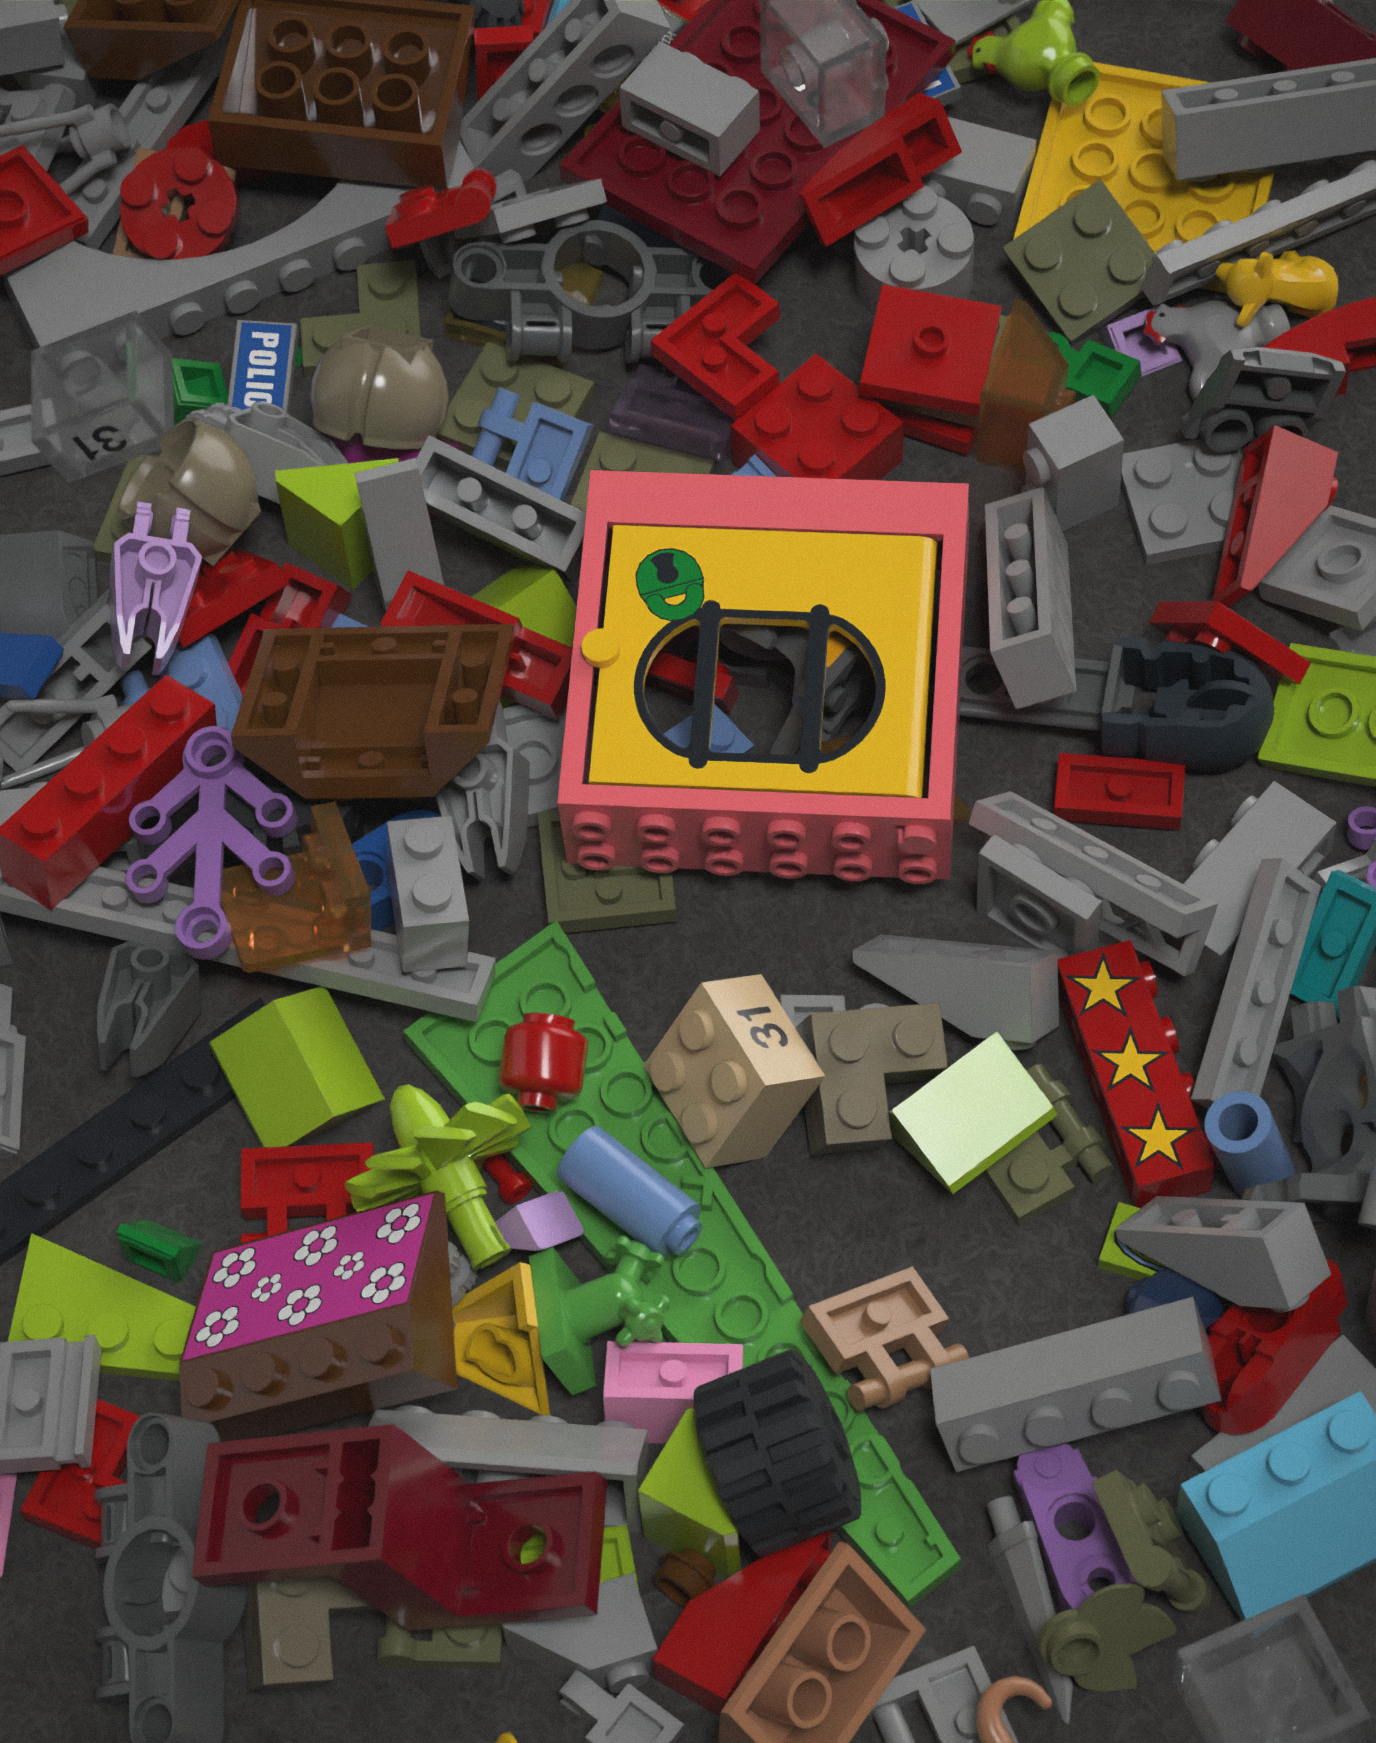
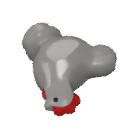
[1143,300,1290,402]

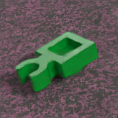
[1027,332,1142,418]

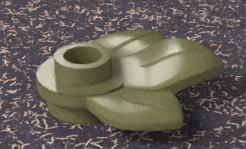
[1038,1584,1177,1692]

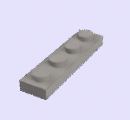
[1191,858,1321,1110]

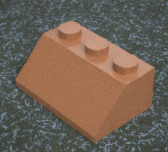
[718,1541,926,1743]

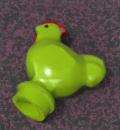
[967,0,1100,106]

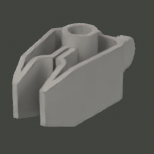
[186,402,348,504]
[435,700,530,880]

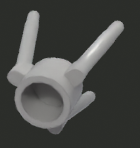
[0,103,131,195]
[0,694,132,790]

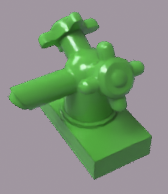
[529,1236,671,1396]

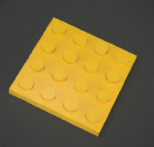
[1013,62,1277,293]

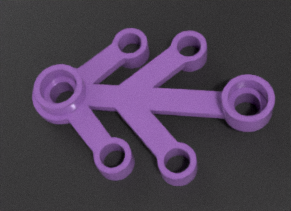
[125,726,298,960]

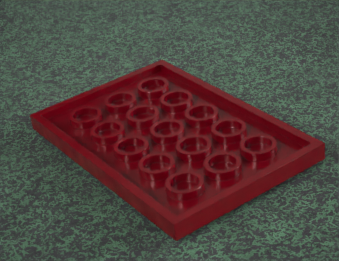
[559,0,956,284]

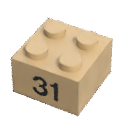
[643,974,825,1168]

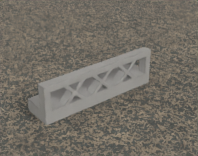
[968,791,1219,976]

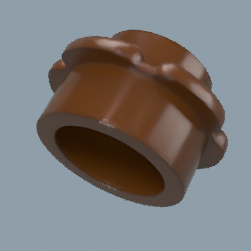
[653,1547,717,1609]

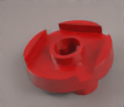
[119,146,241,260]

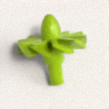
[344,1084,532,1271]

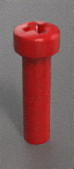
[483,1154,532,1205]

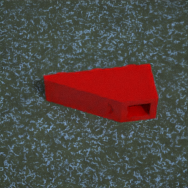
[653,1530,832,1716]

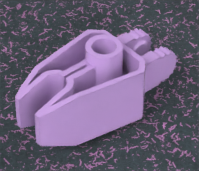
[109,501,202,675]

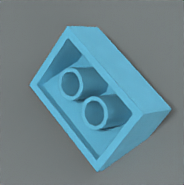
[1176,1391,1376,1630]

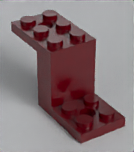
[191,1424,608,1631]

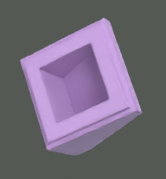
[1097,305,1182,377]
[495,1191,584,1251]

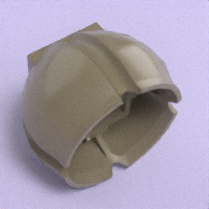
[309,325,449,449]
[117,417,261,566]

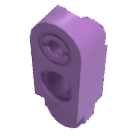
[1013,1443,1141,1613]

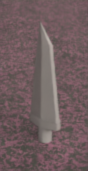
[987,1496,1073,1724]

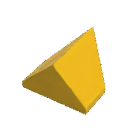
[452,1262,550,1416]

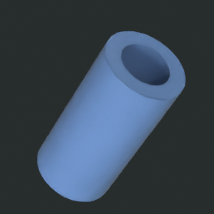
[1205,1091,1295,1198]
[557,1125,702,1257]

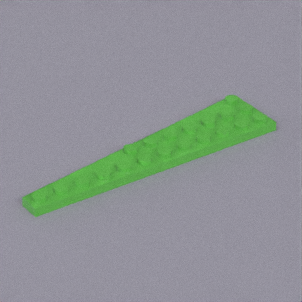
[403,920,961,1610]

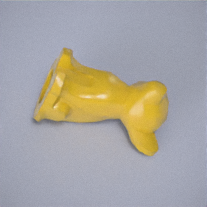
[1216,250,1338,328]

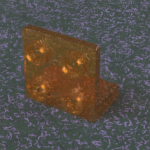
[221,802,371,973]

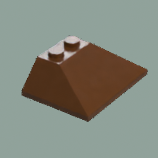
[231,624,515,802]

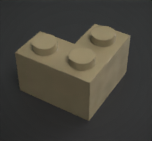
[795,1003,948,1156]
[243,1575,380,1691]

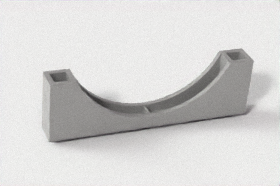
[0,140,475,382]

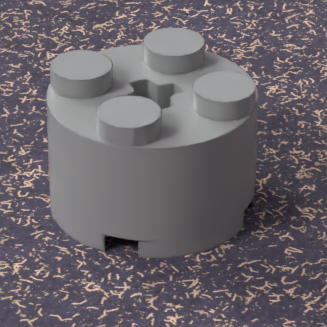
[854,186,974,316]

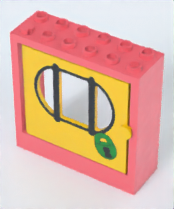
[557,470,969,884]

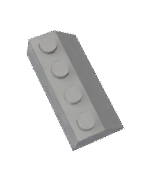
[368,1405,650,1533]

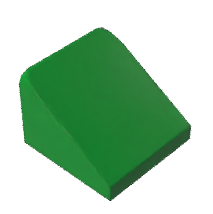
[151,357,229,428]
[116,1220,203,1283]

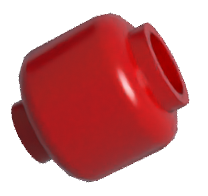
[498,1013,588,1113]

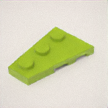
[8,1233,196,1381]

